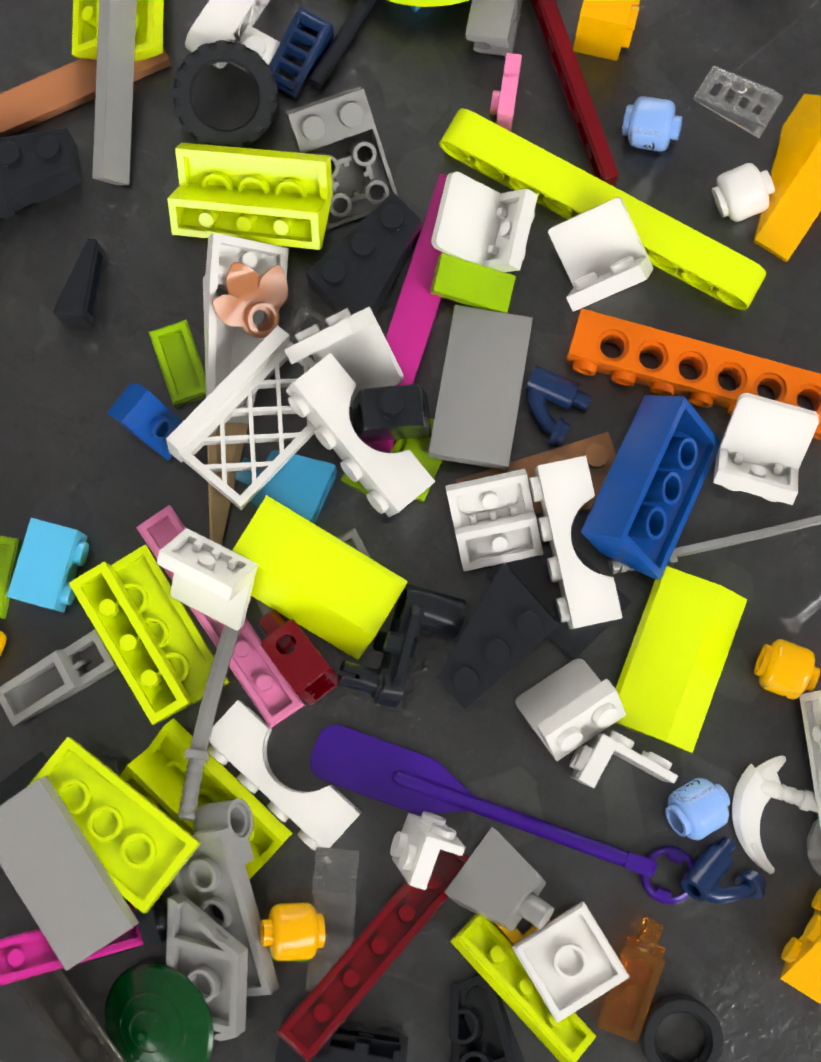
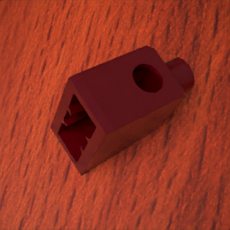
[257,610,338,706]

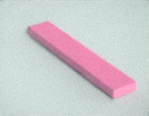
[136,505,305,728]

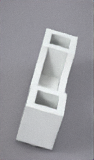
[286,353,435,517]
[529,455,623,630]
[207,700,362,852]

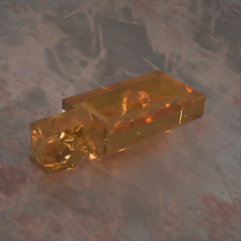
[596,917,666,1042]

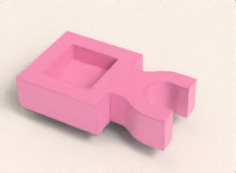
[490,53,522,131]

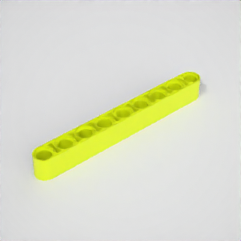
[439,108,766,310]

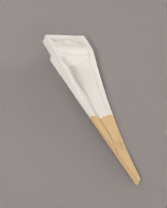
[203,233,289,546]

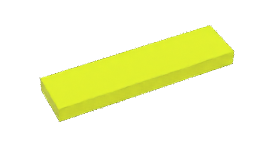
[450,913,596,1062]

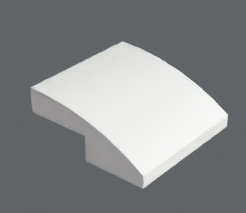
[445,469,543,572]

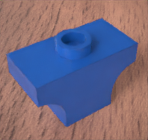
[107,382,183,461]

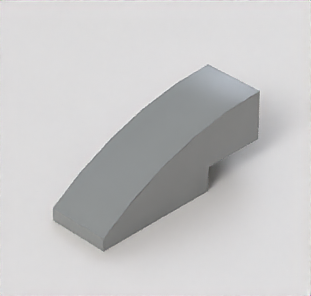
[0,629,118,727]

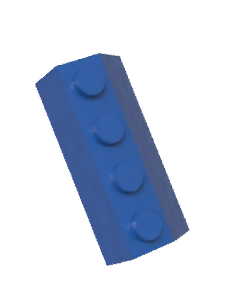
[581,395,721,580]

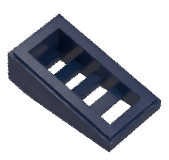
[269,7,334,101]

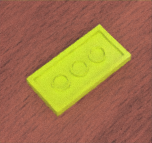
[27,737,201,913]

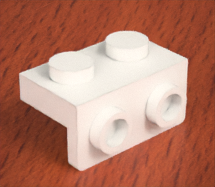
[390,811,466,890]

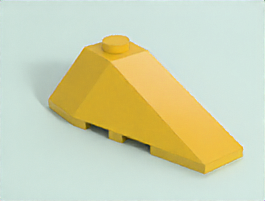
[753,94,821,263]

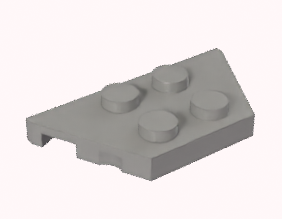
[166,893,248,1041]

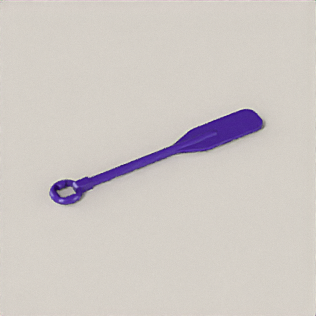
[310,724,695,905]

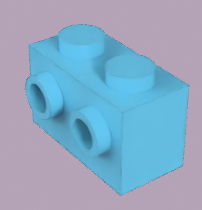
[6,518,89,613]

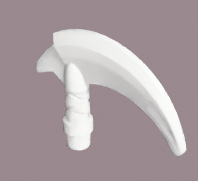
[731,755,818,874]

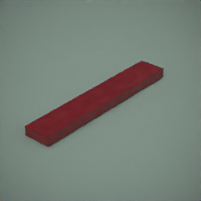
[530,0,619,187]
[275,849,470,1062]

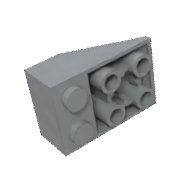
[285,87,398,230]

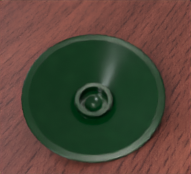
[105,963,214,1062]

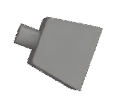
[444,827,554,931]

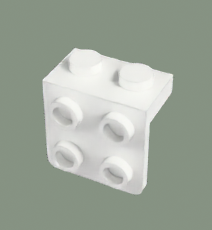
[431,172,538,272]
[284,306,404,407]
[713,393,819,505]
[515,658,626,761]
[568,730,678,788]

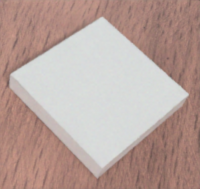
[512,901,630,1023]

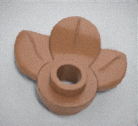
[212,262,288,338]

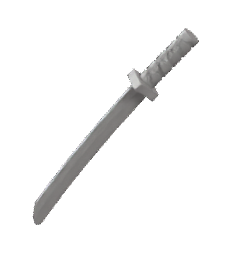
[608,515,821,575]
[177,597,251,821]

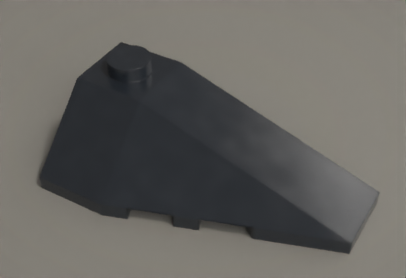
[449,975,524,1062]

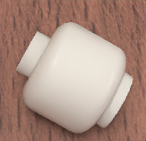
[712,163,775,222]

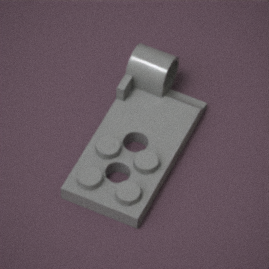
[170,799,280,997]

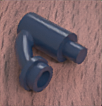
[525,365,592,447]
[681,837,767,904]

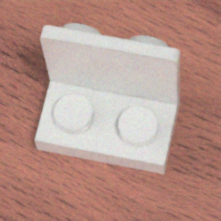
[548,197,654,312]
[157,528,258,631]

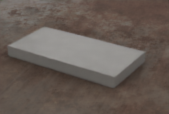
[428,305,533,471]
[0,776,139,971]

